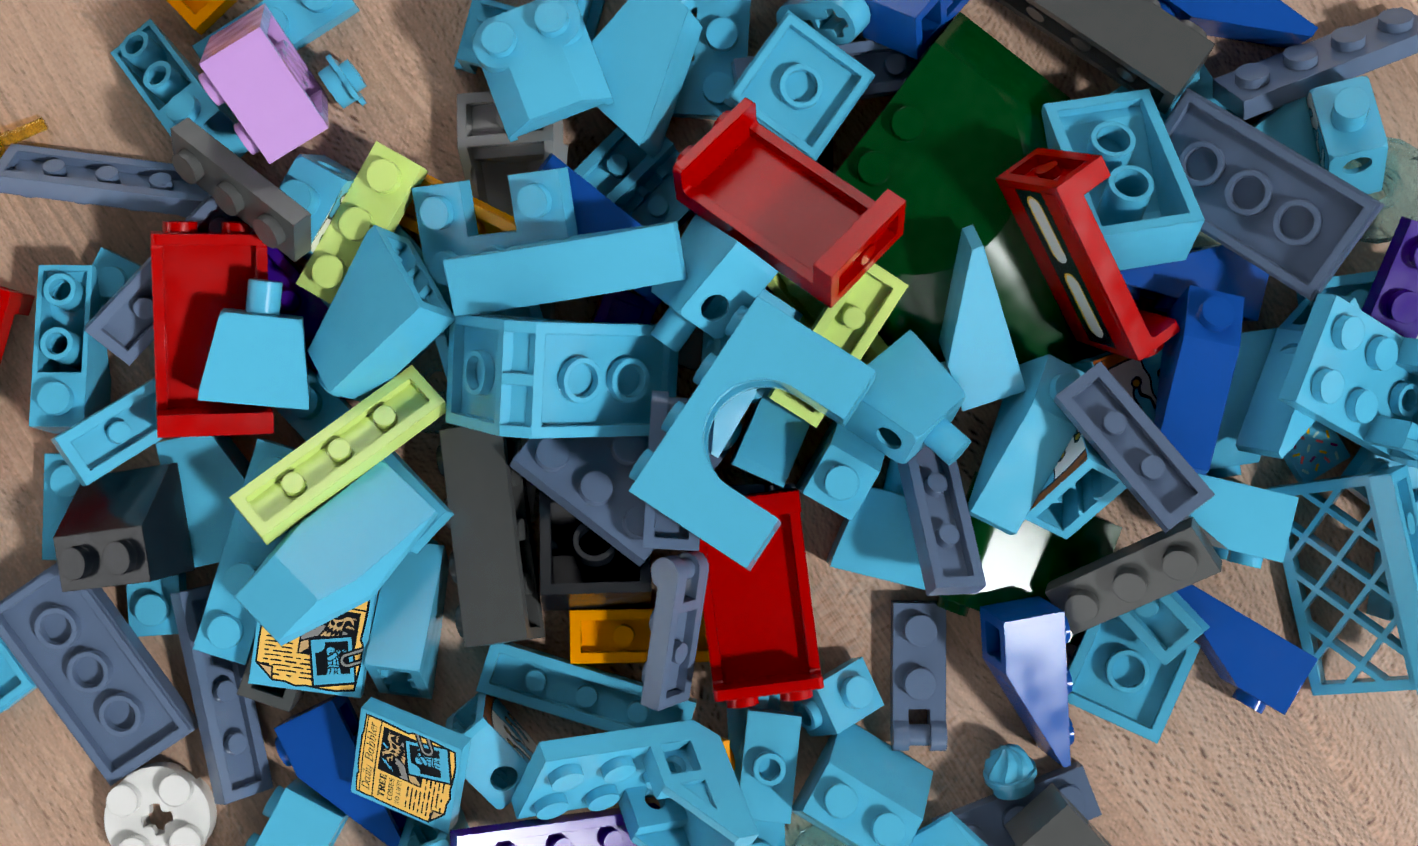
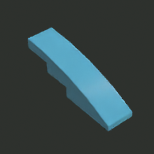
[443,221,687,316]

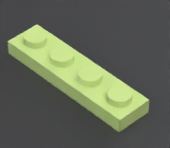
[229,365,446,545]

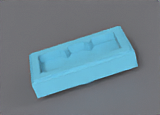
[739,707,802,824]

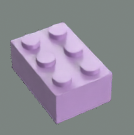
[198,3,329,164]

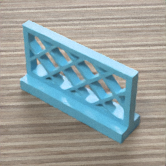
[1267,464,1418,696]

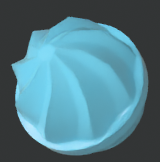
[983,744,1037,800]

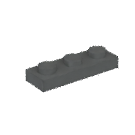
[170,118,311,262]
[1045,517,1222,635]

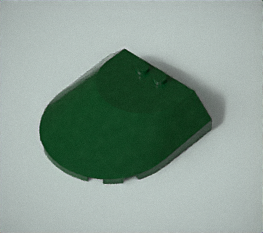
[835,12,1102,364]

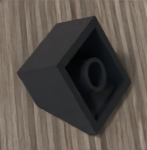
[53,463,195,592]
[539,490,652,611]

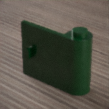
[936,471,1123,646]

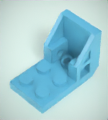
[1277,293,1418,468]
[445,312,679,439]
[511,720,759,846]

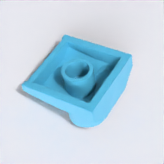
[471,0,614,142]

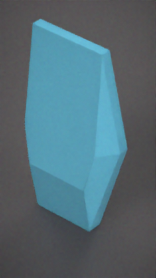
[235,460,438,646]

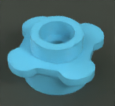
[318,53,367,109]

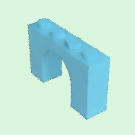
[629,296,876,571]

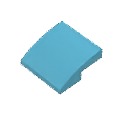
[574,126,694,228]

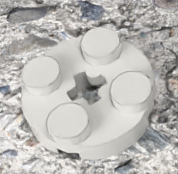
[104,762,217,846]

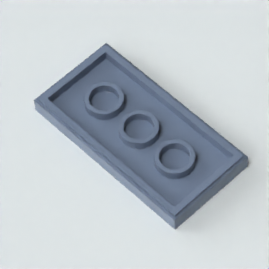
[1164,88,1385,302]
[0,562,198,786]

